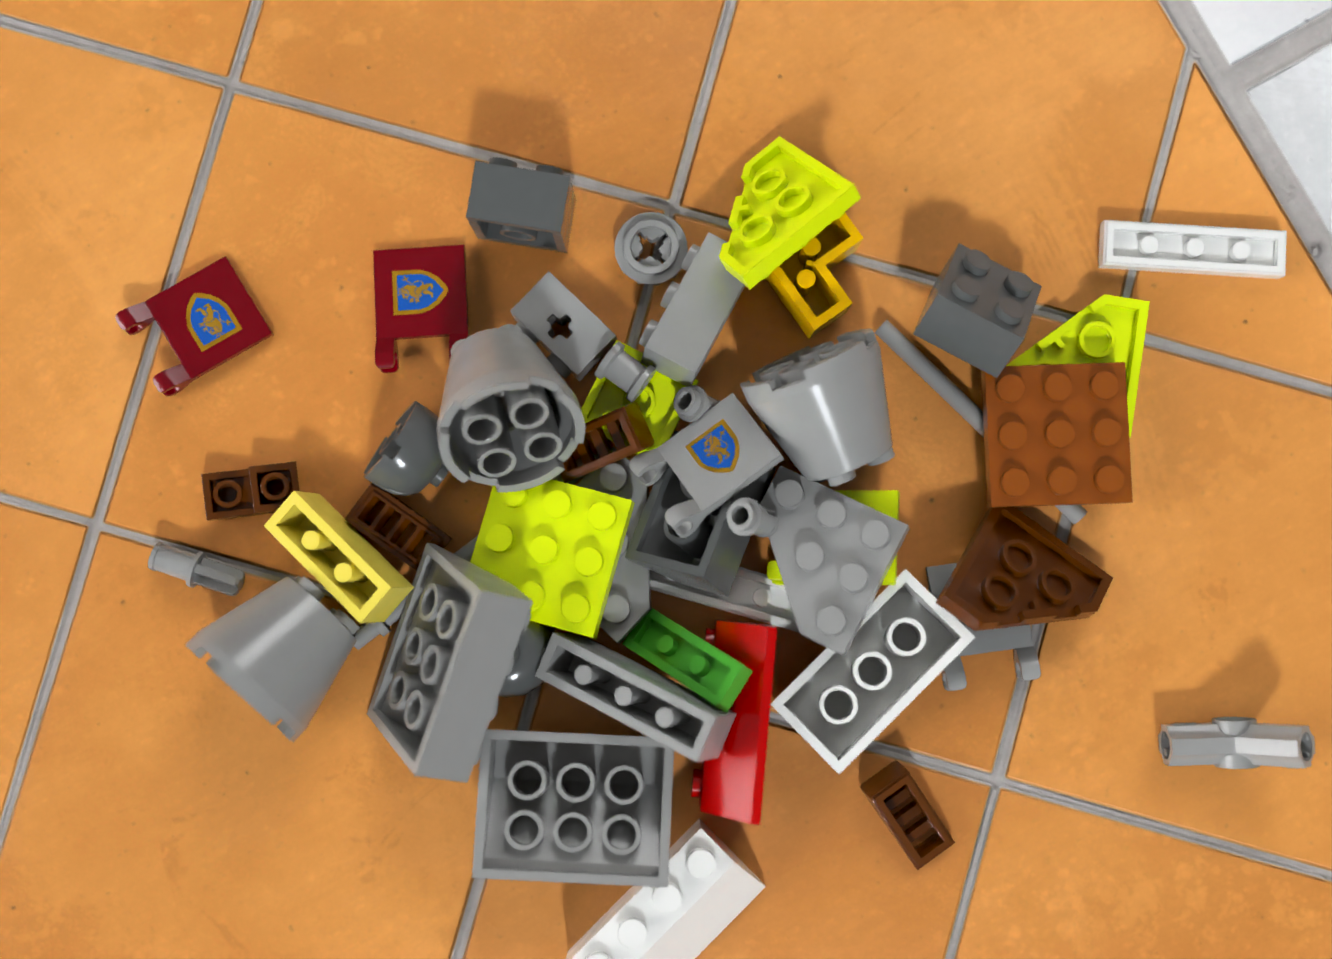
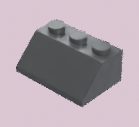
[625,430,776,597]

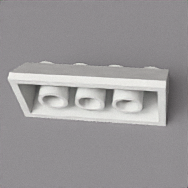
[566,818,766,959]

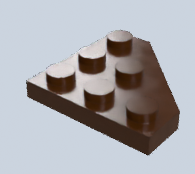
[935,507,1113,631]

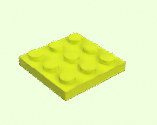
[470,479,635,639]

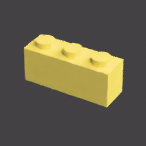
[264,490,414,623]

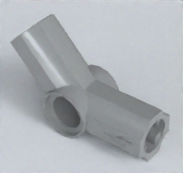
[1158,717,1315,769]

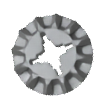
[615,212,688,286]

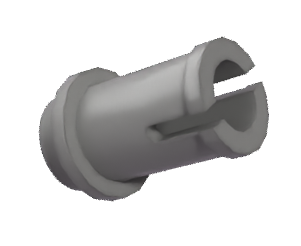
[674,385,721,422]
[727,498,779,537]

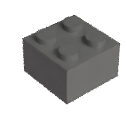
[466,157,576,253]
[913,243,1042,378]

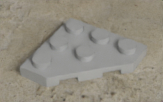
[576,446,652,644]
[760,465,909,657]

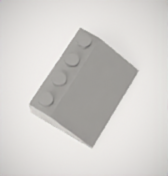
[367,542,533,783]
[472,729,674,887]

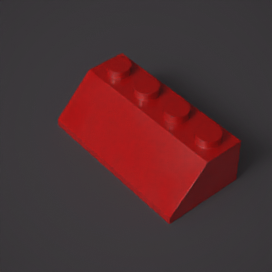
[691,619,777,825]

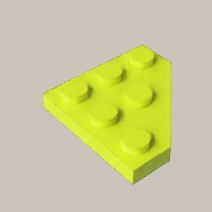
[719,136,861,289]
[1006,294,1150,438]

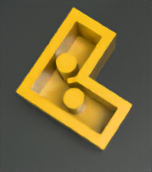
[766,213,864,339]

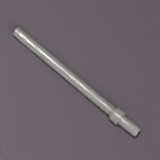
[875,320,1087,524]

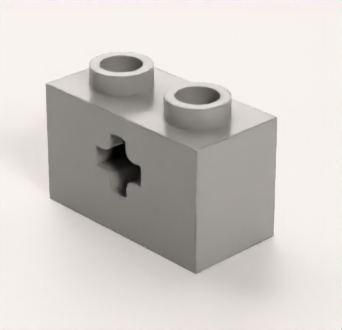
[510,271,617,381]

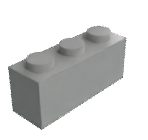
[639,232,745,387]

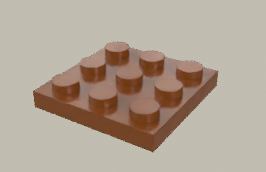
[981,362,1133,508]

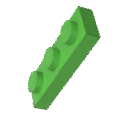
[622,608,753,713]

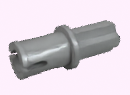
[148,542,245,596]

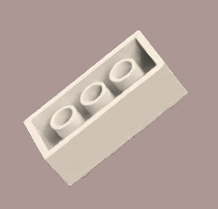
[771,569,975,774]

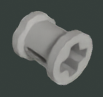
[594,341,657,403]

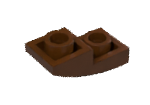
[201,461,300,521]

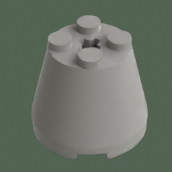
[437,324,585,492]
[740,328,895,486]
[185,576,359,742]

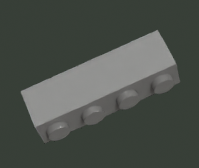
[535,632,737,762]

